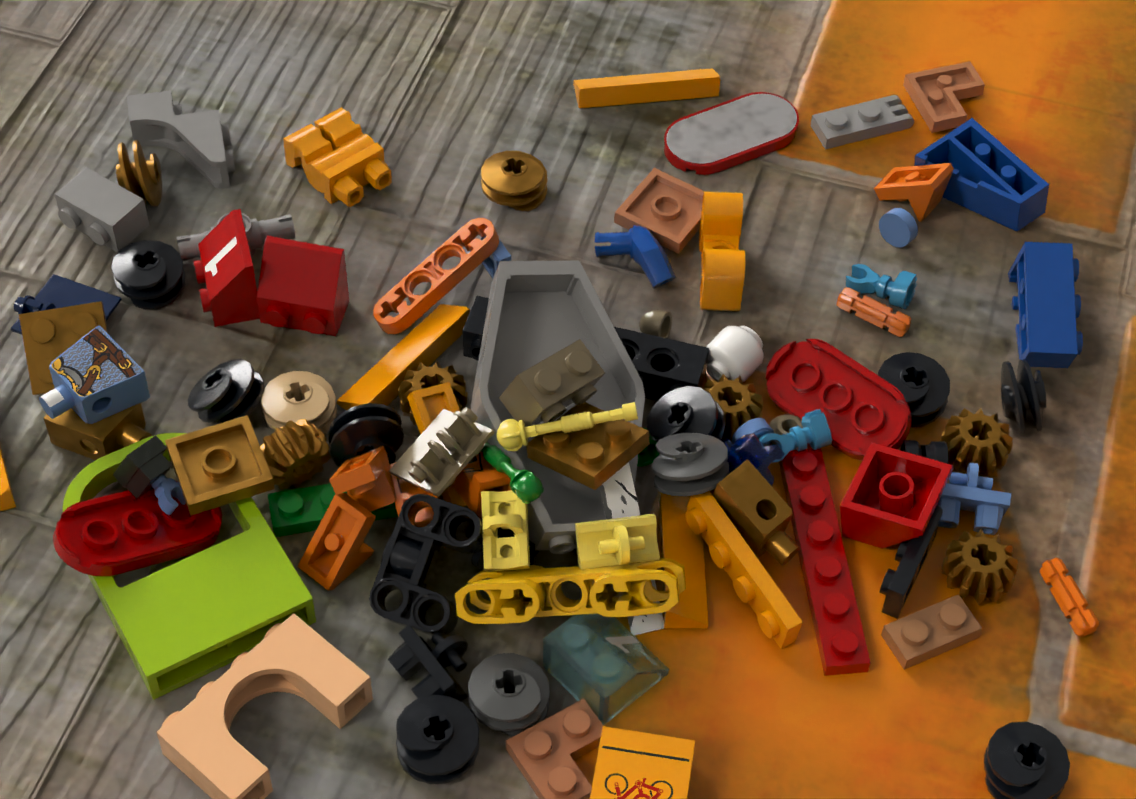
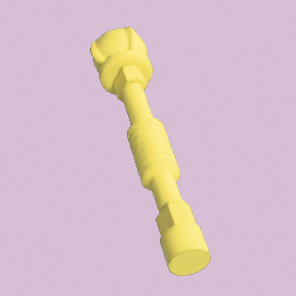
[496,402,638,452]

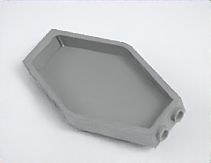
[471,260,645,554]

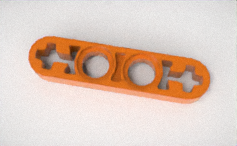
[373,218,499,335]

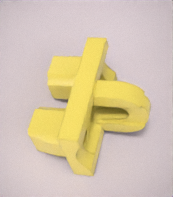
[481,490,530,572]

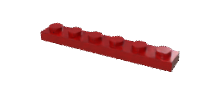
[779,448,871,676]

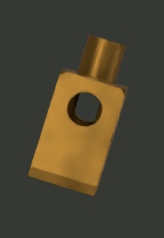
[44,403,152,460]
[713,459,800,566]

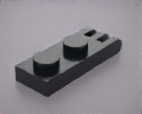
[879,505,943,619]

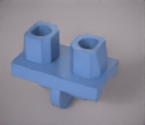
[937,462,1012,535]

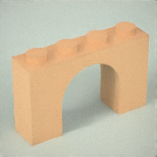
[156,613,373,799]

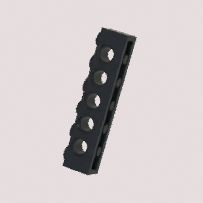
[462,296,709,401]

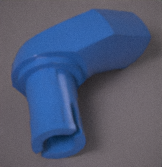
[595,225,676,289]

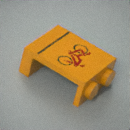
[590,726,695,799]

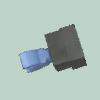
[113,435,186,515]

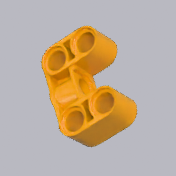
[699,191,745,311]

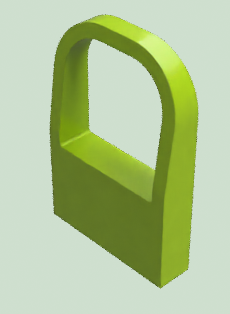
[63,433,316,700]

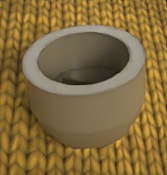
[639,309,672,338]

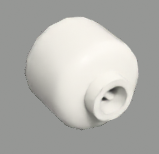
[706,326,764,382]

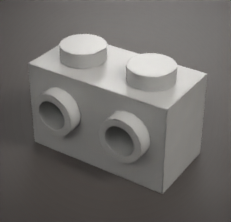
[55,167,149,252]

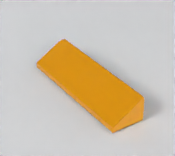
[573,68,721,108]
[337,304,470,410]
[658,491,708,629]

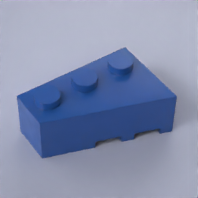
[914,118,1049,232]
[1008,242,1083,368]

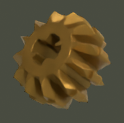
[398,360,468,426]
[703,374,763,441]
[940,408,1013,477]
[260,419,331,489]
[942,529,1018,605]

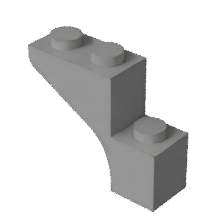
[127,90,236,189]

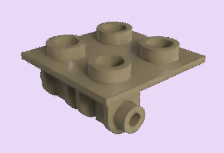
[389,407,495,497]

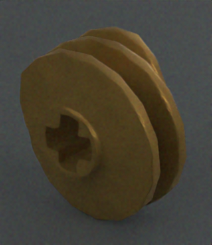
[116,140,162,206]
[481,151,548,212]

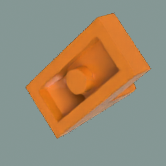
[874,163,954,222]
[329,446,396,512]
[297,493,376,591]

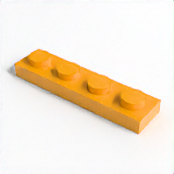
[686,491,803,649]

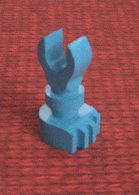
[846,264,917,309]
[756,409,832,463]

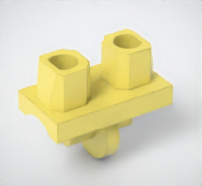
[575,514,660,570]

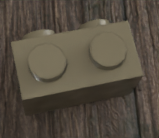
[499,339,605,427]

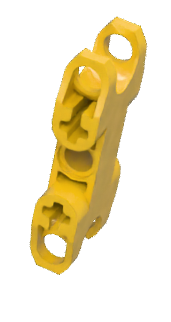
[455,558,686,624]

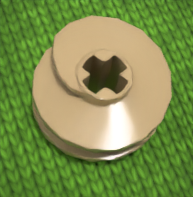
[261,371,337,435]

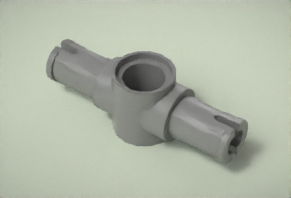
[176,213,296,261]

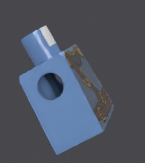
[39,325,150,424]

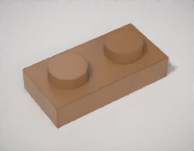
[881,594,982,670]

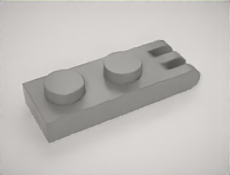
[810,95,914,149]

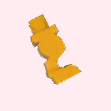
[283,107,392,207]

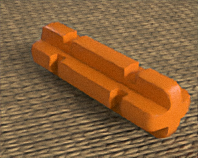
[837,287,912,337]
[1040,557,1099,637]

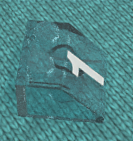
[543,614,669,725]

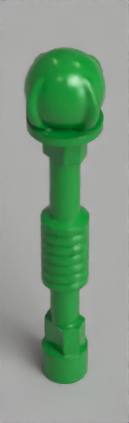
[481,441,544,504]

